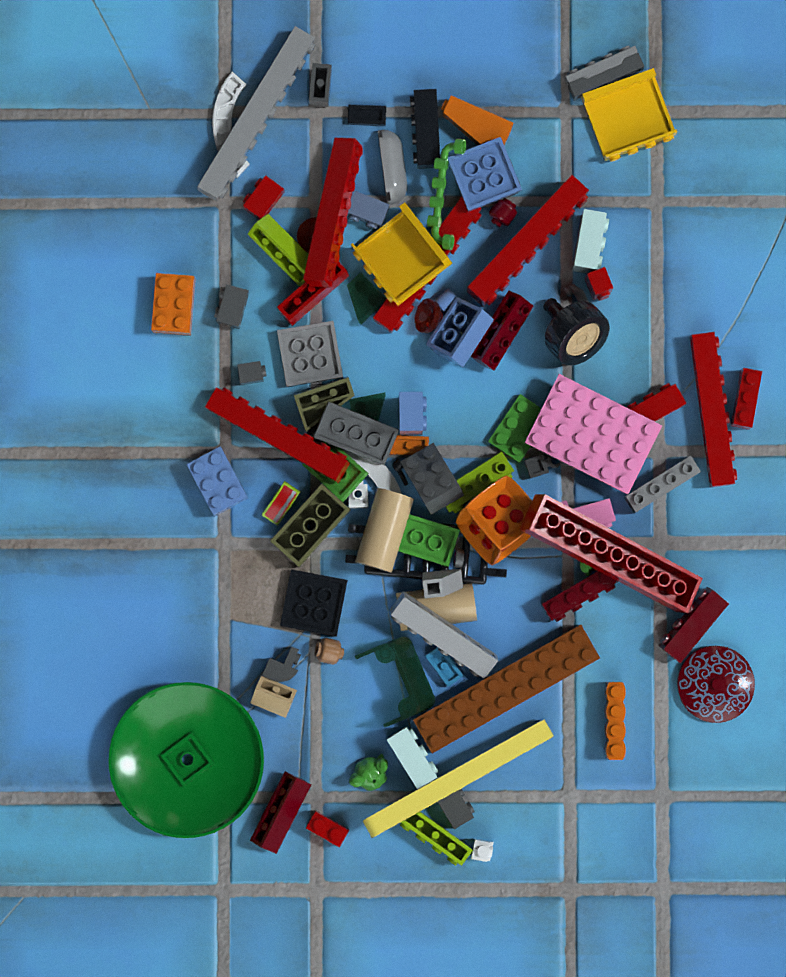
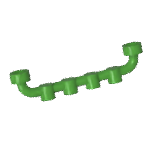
[427,139,466,250]

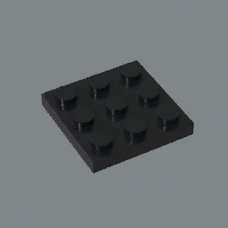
[280,569,348,637]

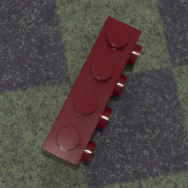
[470,290,534,371]
[541,571,618,622]
[658,587,729,663]
[250,771,312,854]

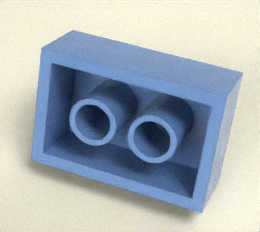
[426,297,494,367]
[399,392,427,436]
[186,446,249,516]

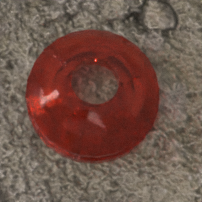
[415,298,443,333]

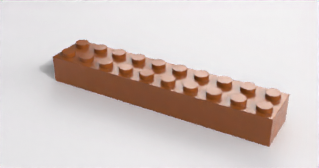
[413,625,600,754]

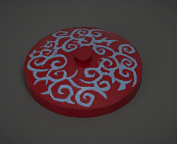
[677,646,755,723]

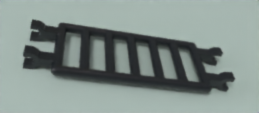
[345,523,507,585]

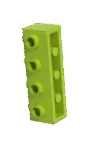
[247,214,309,287]
[445,452,514,514]
[400,811,473,866]

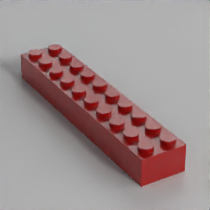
[520,494,703,613]

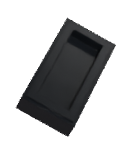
[348,105,386,126]

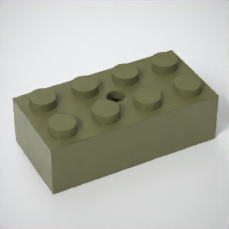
[270,484,351,568]

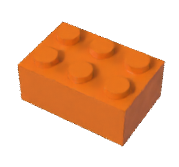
[151,273,196,336]

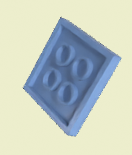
[448,137,522,212]

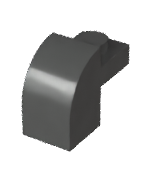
[262,647,301,682]

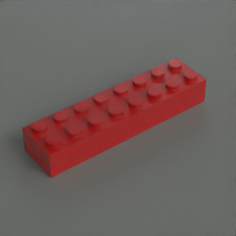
[467,175,589,307]

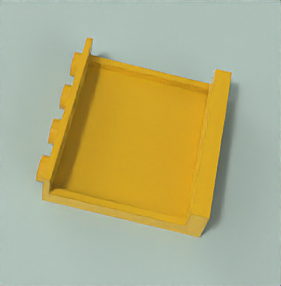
[581,68,678,162]
[350,202,452,306]

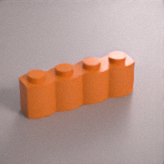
[605,682,626,760]

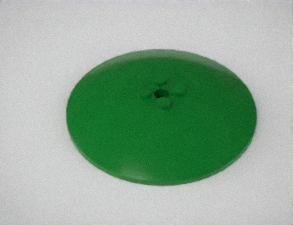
[109,682,264,838]

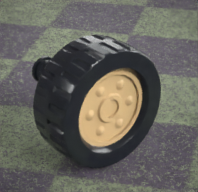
[543,298,610,365]

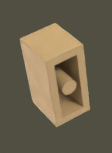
[250,676,297,718]

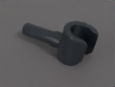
[392,459,408,486]

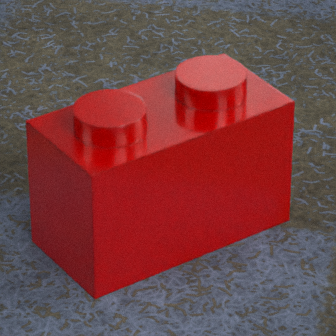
[243,175,285,220]
[585,267,613,301]
[306,810,349,848]

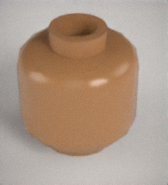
[314,638,344,665]

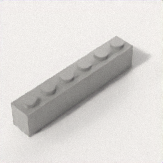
[390,591,498,679]

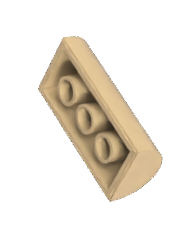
[355,488,414,573]
[396,583,477,631]

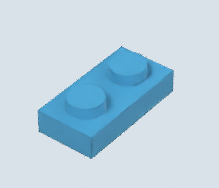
[425,647,464,687]

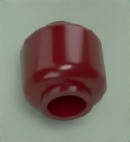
[489,198,517,227]

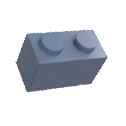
[348,191,390,229]

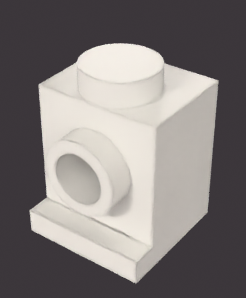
[349,481,368,509]
[471,838,494,862]

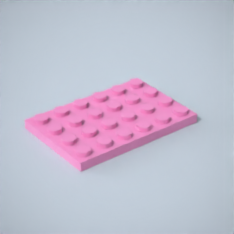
[524,374,662,495]

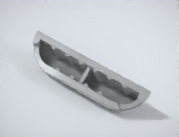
[378,130,408,205]

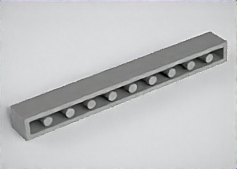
[197,26,316,202]

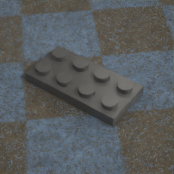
[313,401,399,465]

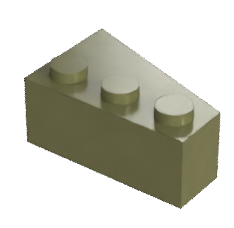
[293,376,355,432]

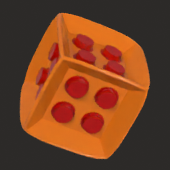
[456,475,532,565]

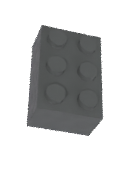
[401,443,464,515]

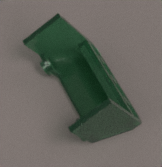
[355,637,435,727]

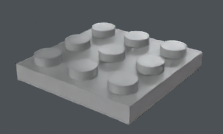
[277,321,343,387]

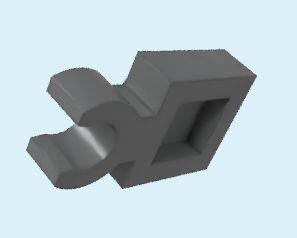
[525,454,561,479]

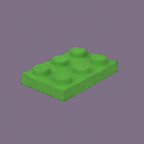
[488,394,541,463]
[302,441,369,502]
[398,514,460,567]

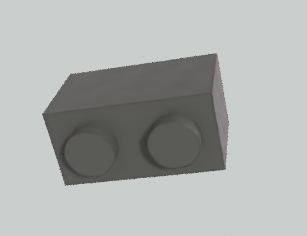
[309,63,332,107]
[214,284,249,329]
[438,789,475,829]

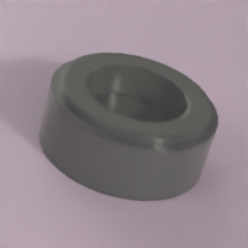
[453,548,464,568]

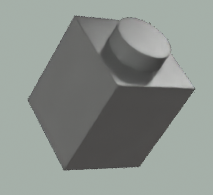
[237,361,267,385]

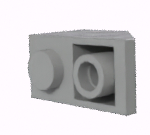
[422,569,463,599]

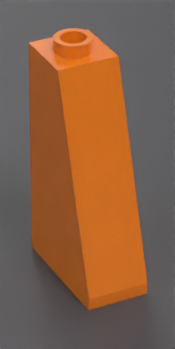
[441,95,514,145]

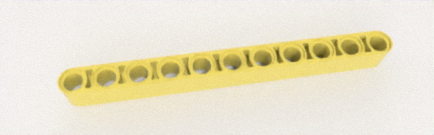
[363,719,554,838]

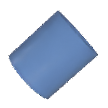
[434,288,456,313]

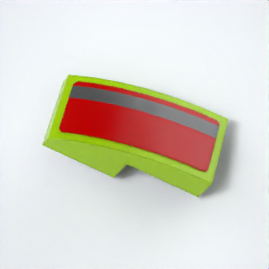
[262,481,300,526]

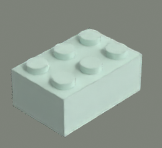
[572,209,609,274]
[387,727,438,790]

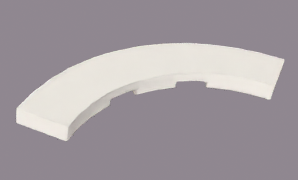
[212,72,250,178]
[344,450,402,494]

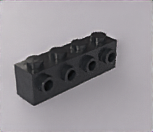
[410,89,440,169]

